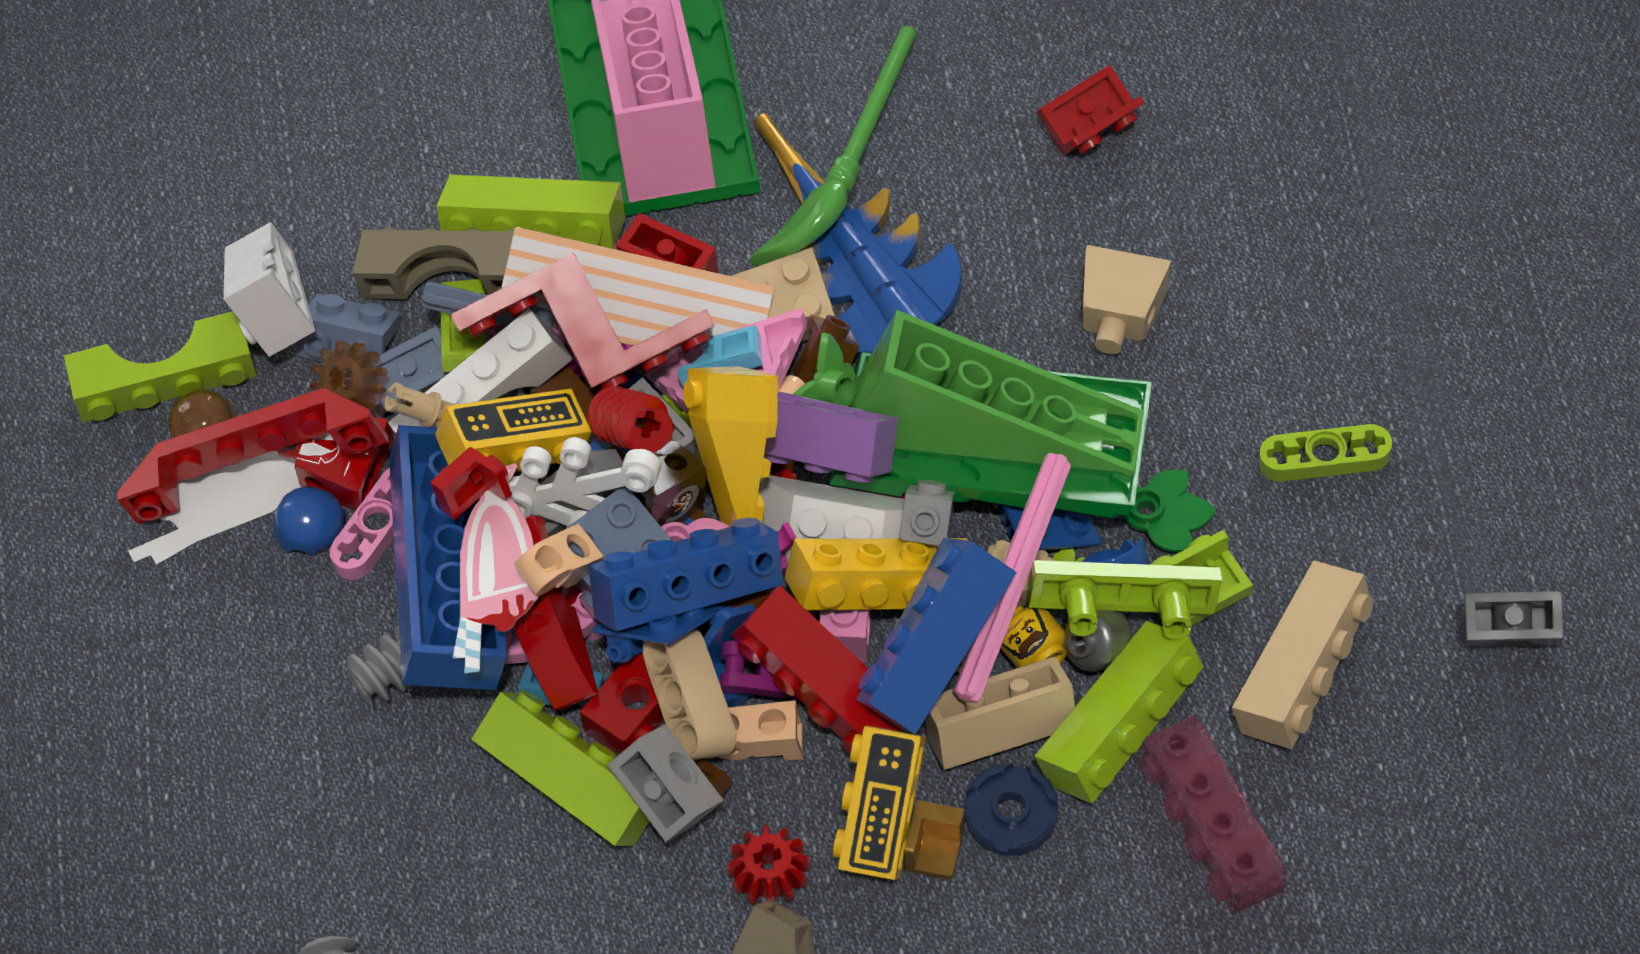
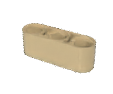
[643,628,736,760]

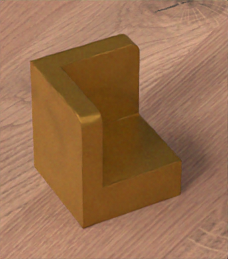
[904,800,965,880]

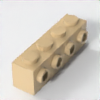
[1232,560,1373,749]

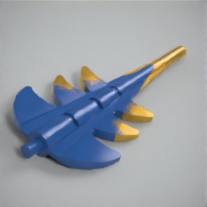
[753,113,962,358]

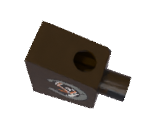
[619,441,707,527]

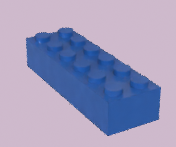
[389,425,507,690]

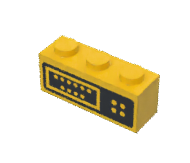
[435,389,592,471]
[833,726,926,880]

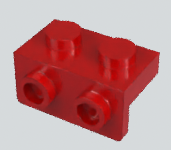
[1036,65,1145,156]

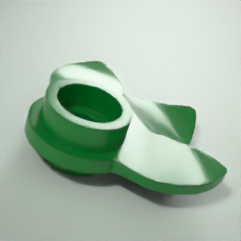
[1123,470,1216,553]

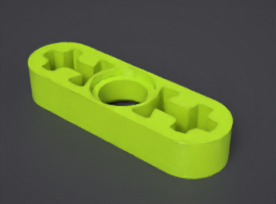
[1259,424,1392,482]

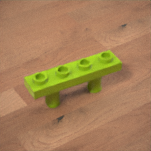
[1027,560,1222,640]

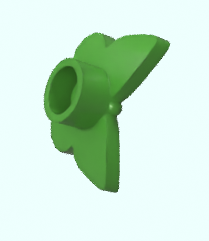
[793,332,856,406]

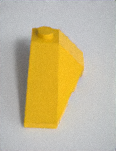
[683,366,778,527]

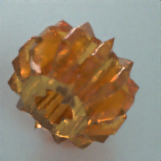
[309,341,388,410]

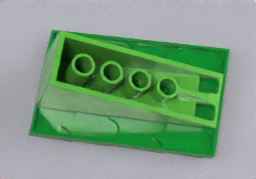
[830,310,1152,518]

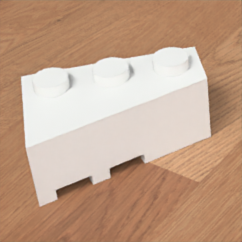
[224,222,315,357]

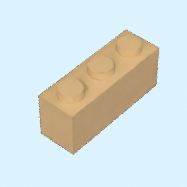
[925,657,1075,770]

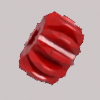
[727,824,810,906]

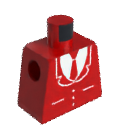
[278,417,394,511]

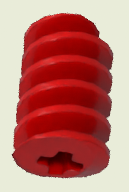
[588,386,674,453]

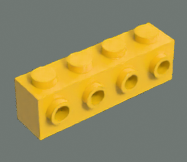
[784,538,968,610]

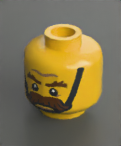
[1000,606,1067,668]

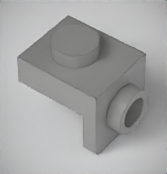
[899,480,955,546]

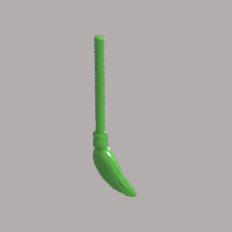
[749,26,917,266]

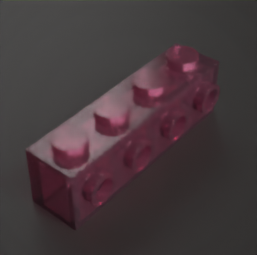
[1140,715,1287,914]

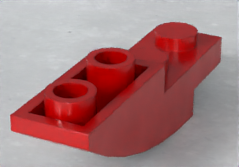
[514,515,598,711]

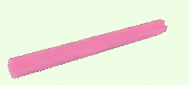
[954,453,1071,703]

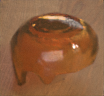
[168,389,238,438]

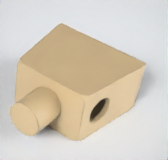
[1083,245,1171,354]

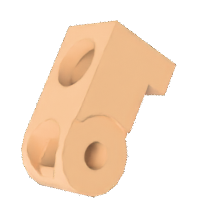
[514,523,604,596]
[719,700,803,761]

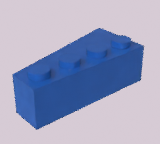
[856,538,1017,734]

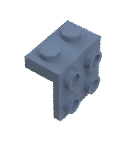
[566,487,672,617]

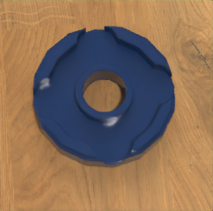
[964,763,1058,856]

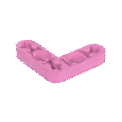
[330,467,394,580]

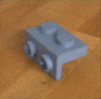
[297,294,401,369]
[356,326,450,417]

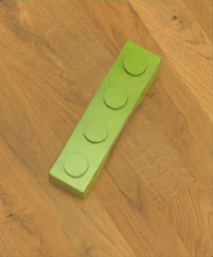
[63,311,257,423]

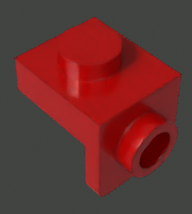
[430,446,512,520]

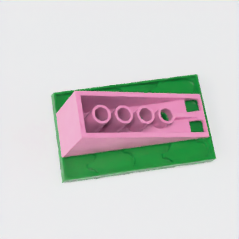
[548,0,761,216]

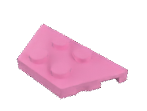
[639,308,808,413]

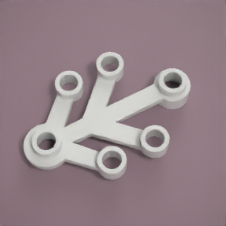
[508,437,661,527]

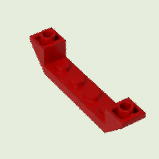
[117,388,388,524]

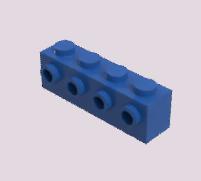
[588,518,784,631]

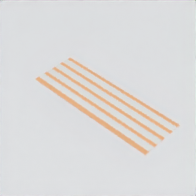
[501,226,775,347]

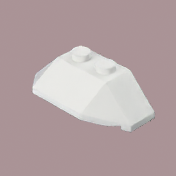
[758,475,905,573]

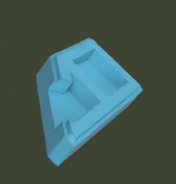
[677,325,763,387]

